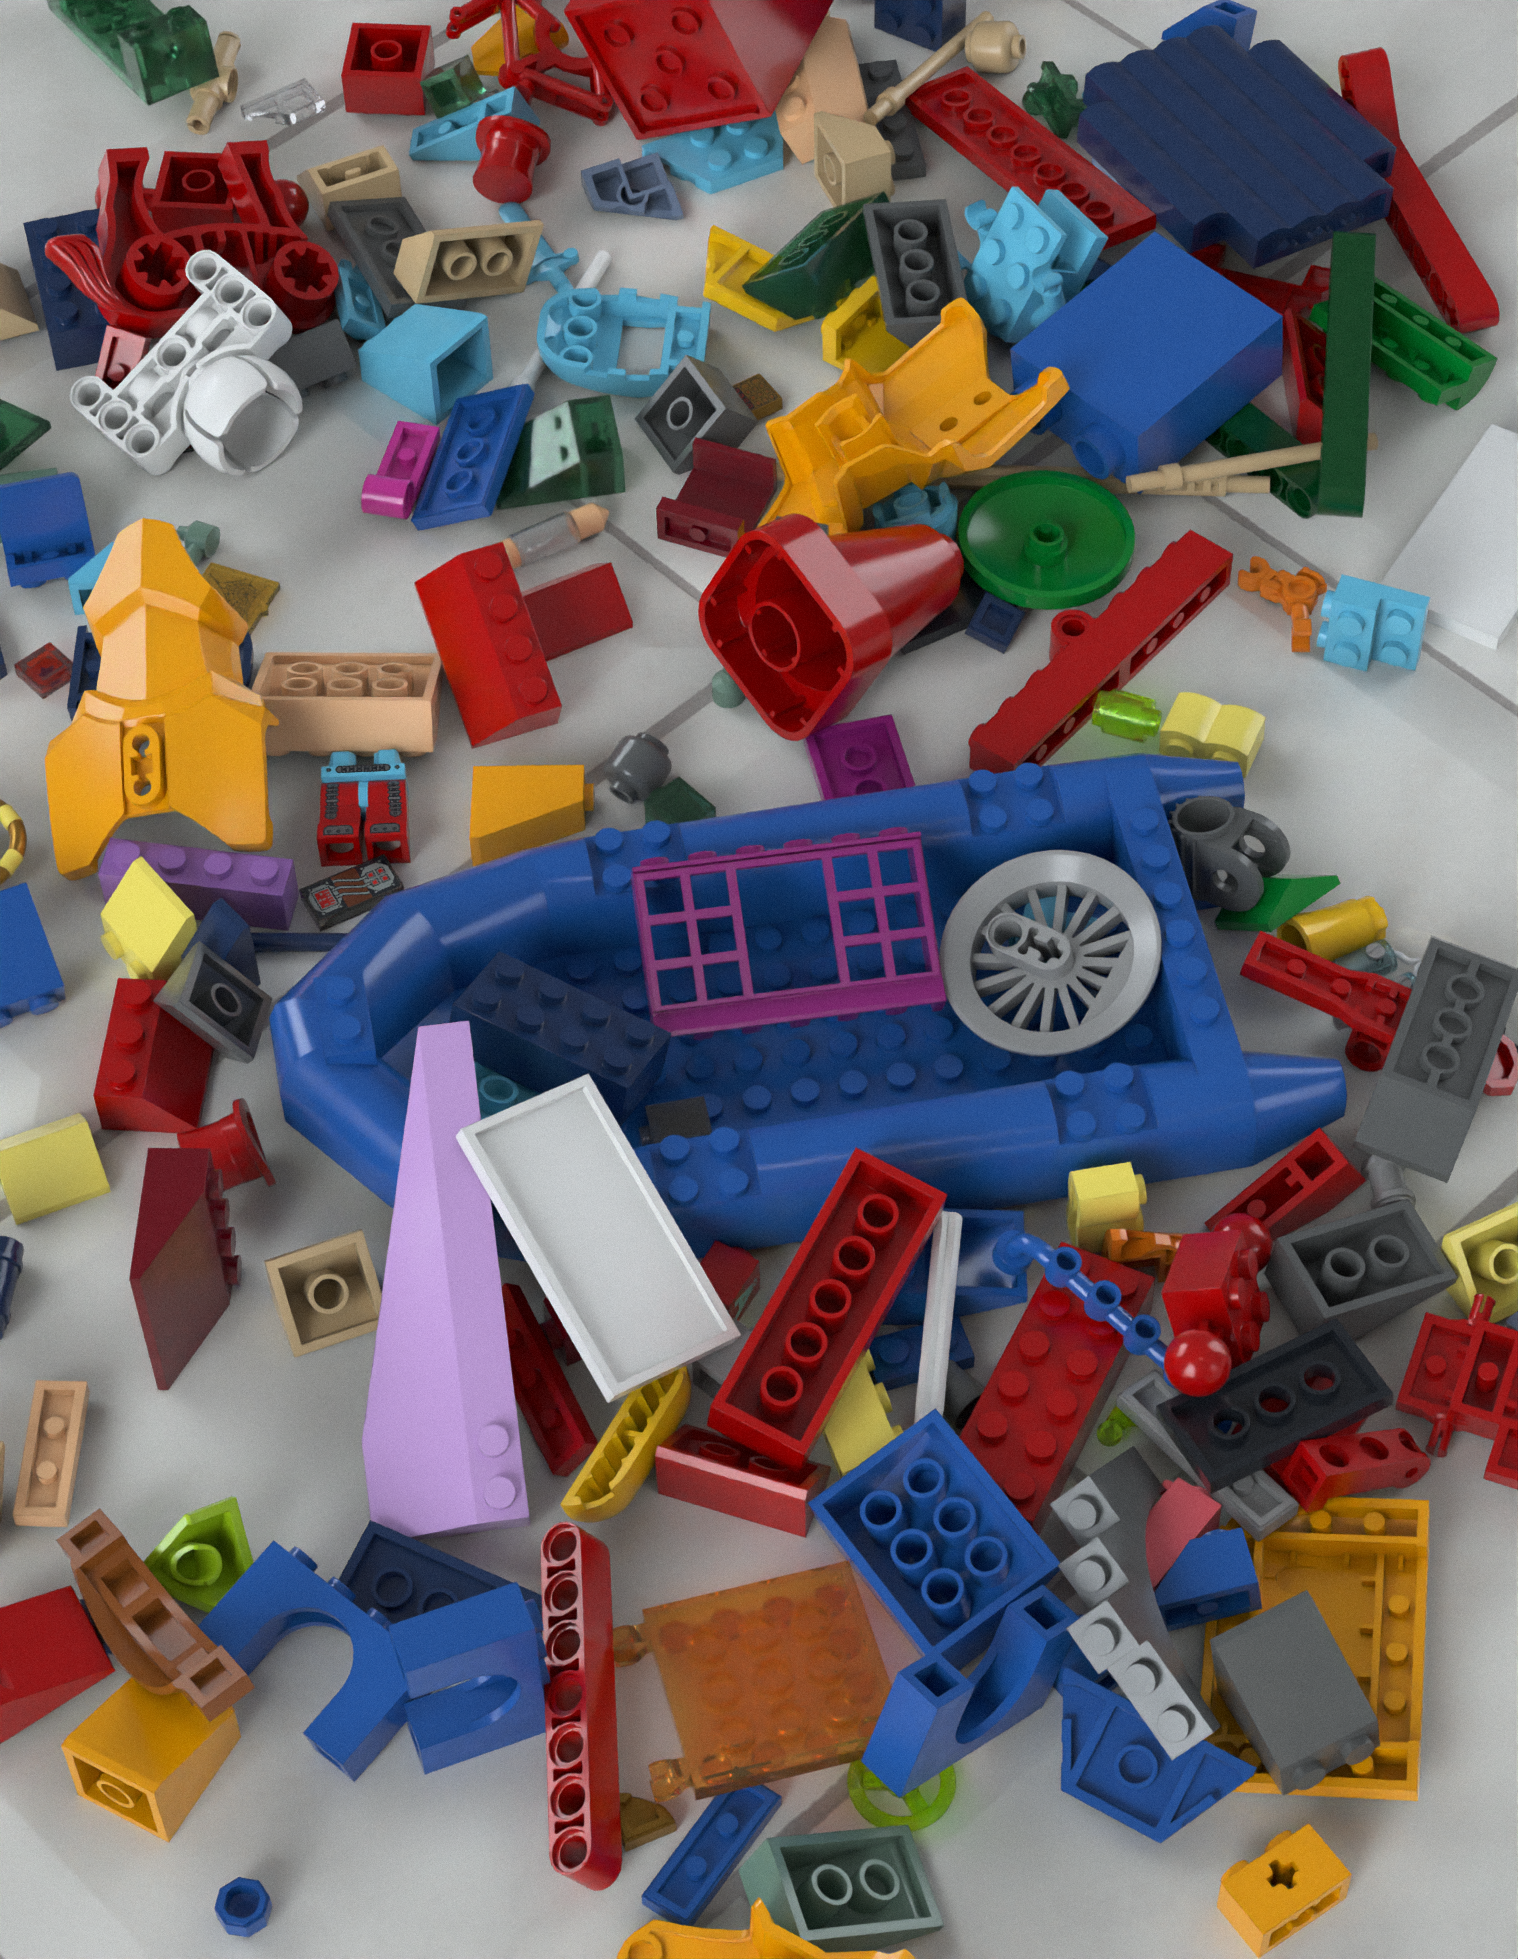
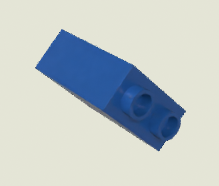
[1009,231,1283,494]

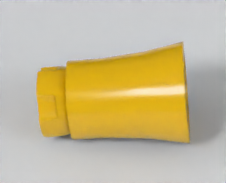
[1277,896,1388,963]

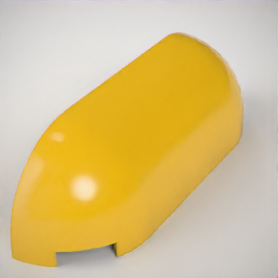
[560,1366,692,1523]

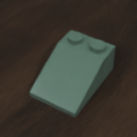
[738,1825,944,1952]

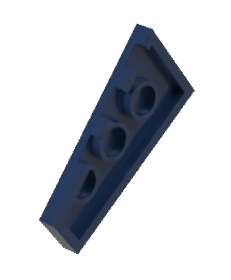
[338,1520,543,1638]

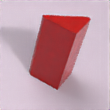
[1282,308,1326,445]
[521,562,633,661]
[655,1423,832,1538]

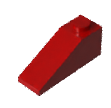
[1204,1127,1367,1242]

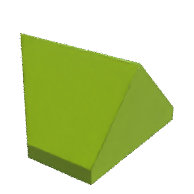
[143,1496,254,1614]

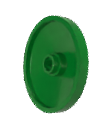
[957,470,1135,610]

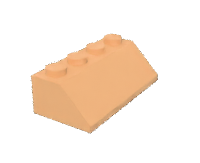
[775,16,869,165]

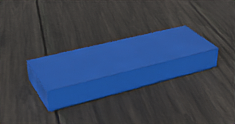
[641,1768,782,1926]

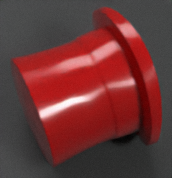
[473,115,551,204]
[177,1098,276,1192]

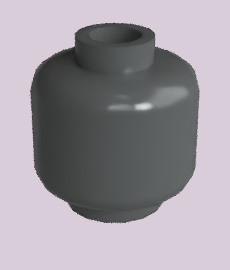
[604,732,672,803]

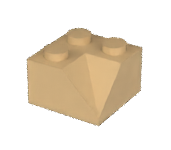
[814,111,895,227]

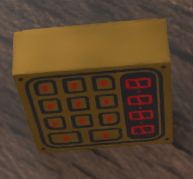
[732,373,783,420]

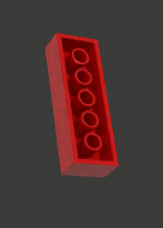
[706,1147,948,1474]
[959,1241,1156,1536]

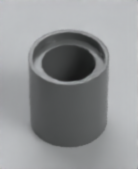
[943,1360,984,1429]

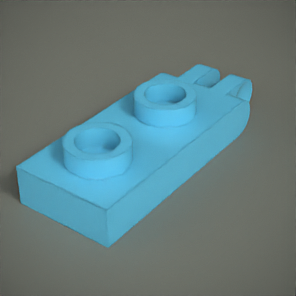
[334,259,386,340]

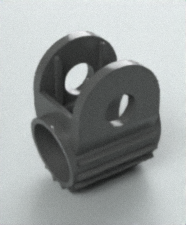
[1168,796,1291,912]

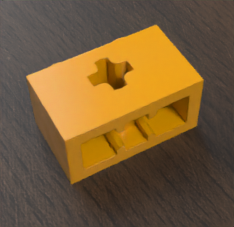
[1216,1823,1352,1958]

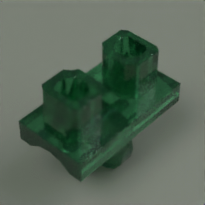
[1022,61,1087,139]

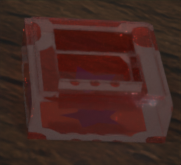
[14,642,73,699]

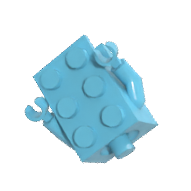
[963,186,1108,343]

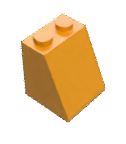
[61,1677,241,1842]

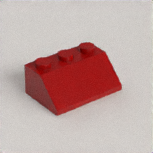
[93,978,215,1133]

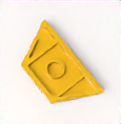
[703,225,850,332]

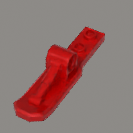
[1239,930,1518,1096]

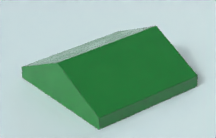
[1214,874,1341,932]

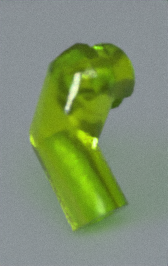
[1097,1404,1139,1447]

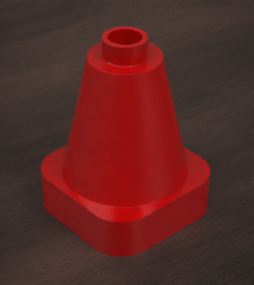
[698,513,964,741]

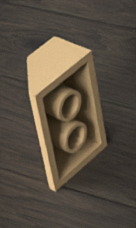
[393,220,544,304]

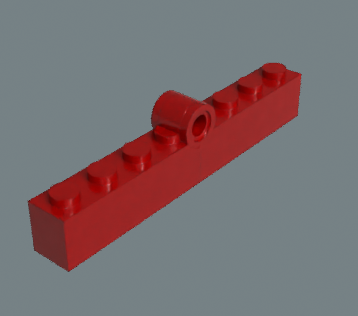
[968,529,1233,774]

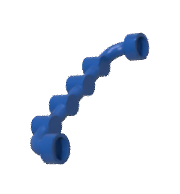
[992,1230,1233,1434]

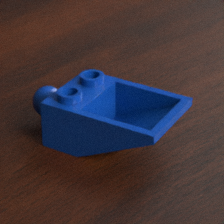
[882,1208,1028,1325]

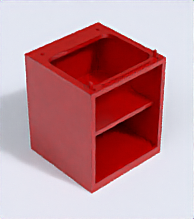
[564,0,834,140]

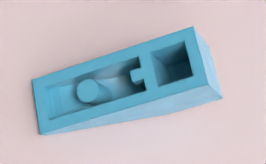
[409,86,540,161]

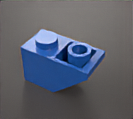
[1161,0,1257,52]

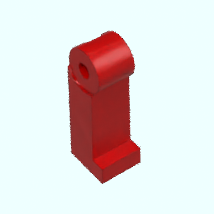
[1280,1428,1431,1513]

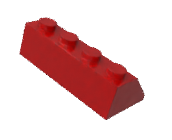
[414,541,562,749]

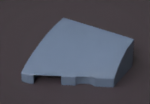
[581,152,684,220]

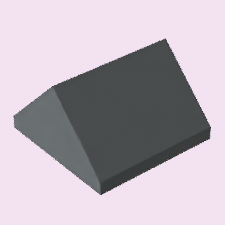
[153,941,273,1064]

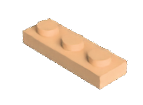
[13,1380,90,1527]

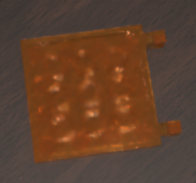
[613,1560,892,1802]

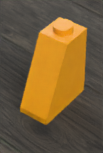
[469,765,595,866]

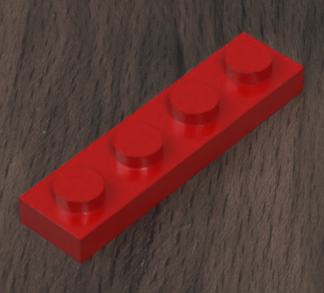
[502,1283,598,1477]

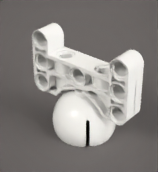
[69,250,303,476]

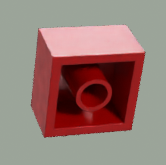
[341,23,435,116]

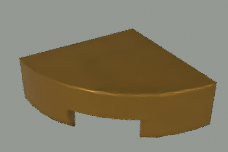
[620,1793,677,1852]

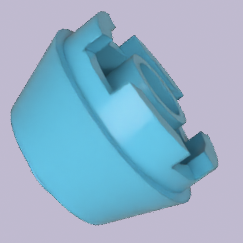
[873,481,958,542]

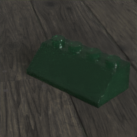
[742,191,890,320]

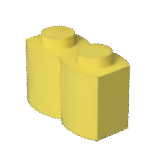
[1159,692,1266,778]
[1066,1162,1147,1253]

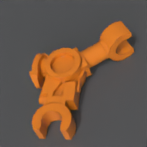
[1237,556,1327,652]

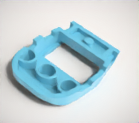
[537,287,711,398]

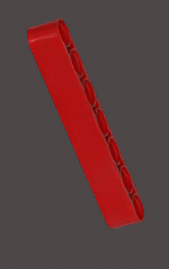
[540,1521,622,1891]

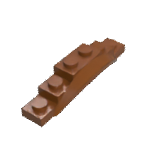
[56,1508,255,1722]

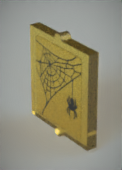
[202,562,281,636]

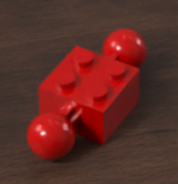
[95,151,309,233]
[1161,1213,1273,1397]

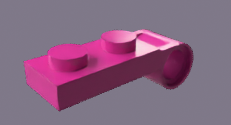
[361,421,440,520]

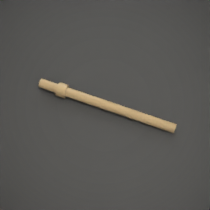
[863,11,994,126]
[1126,433,1378,493]

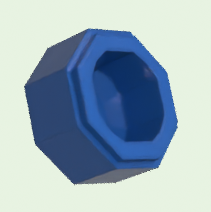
[214,1877,272,1938]

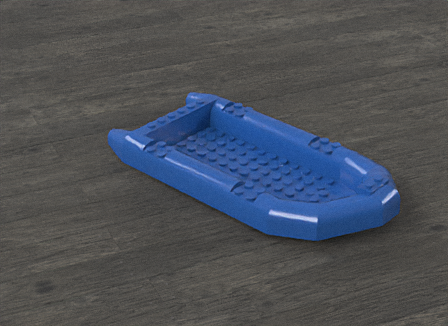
[269,753,1347,1262]

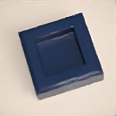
[964,592,1026,654]

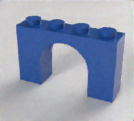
[0,882,66,1028]
[198,1540,432,1782]
[389,1582,551,1775]
[861,1585,1080,1798]

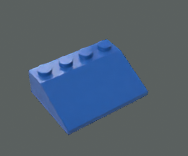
[808,1408,1061,1671]

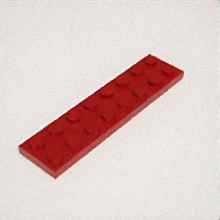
[905,66,1156,252]

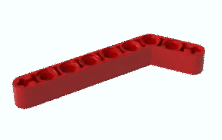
[1338,47,1500,334]

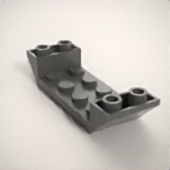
[1352,935,1518,1183]

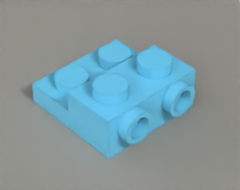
[1317,574,1430,672]

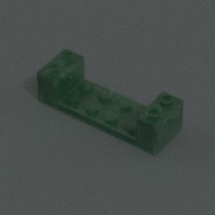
[47,0,219,106]

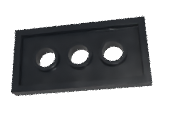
[1156,1318,1393,1495]

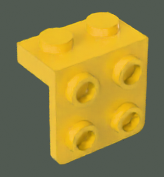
[821,275,911,373]

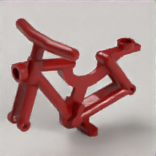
[445,0,613,127]

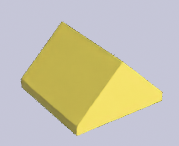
[0,1113,111,1225]
[1441,1202,1518,1323]

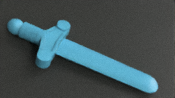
[498,202,579,293]

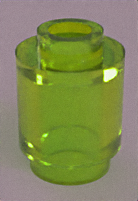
[1092,689,1163,744]

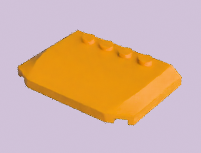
[1200,1495,1430,1801]

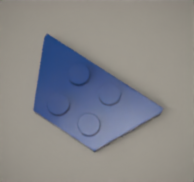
[1061,1667,1257,1844]

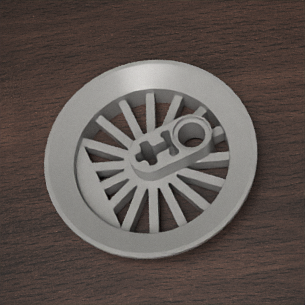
[939,850,1162,1056]

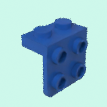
[0,472,96,588]

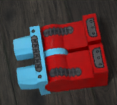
[316,749,411,867]

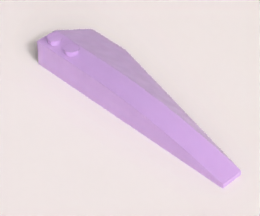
[362,1021,531,1540]

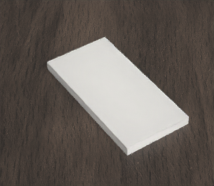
[1380,424,1518,650]
[456,1073,741,1403]

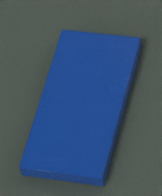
[411,383,535,531]

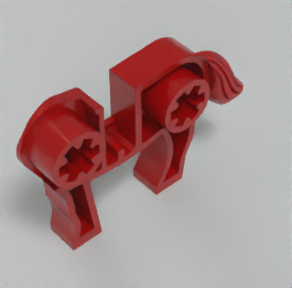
[45,140,339,339]

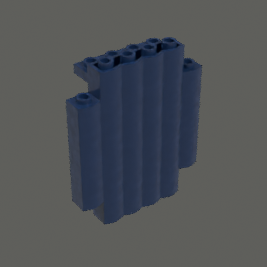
[1076,25,1397,269]

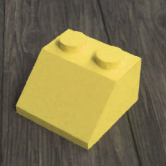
[100,856,197,981]

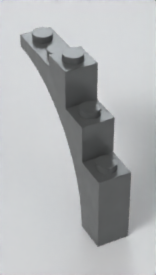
[1050,1446,1221,1761]

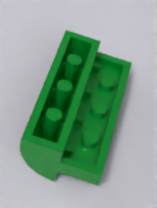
[1309,277,1498,411]

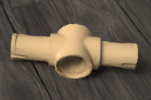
[186,31,241,135]

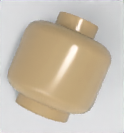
[965,21,1026,73]

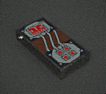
[299,854,404,932]

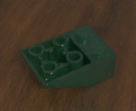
[496,395,625,510]

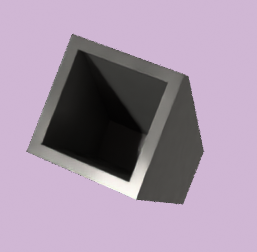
[1210,1590,1380,1796]

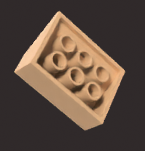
[251,652,444,757]

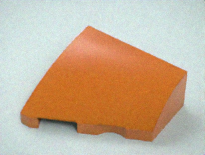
[1101,1229,1188,1283]

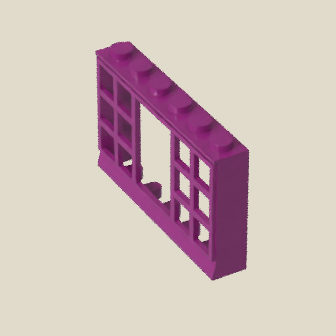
[631,827,947,1040]

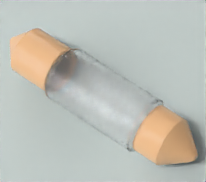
[497,502,609,569]

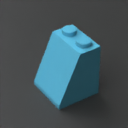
[358,304,493,425]

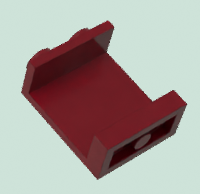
[656,437,777,558]

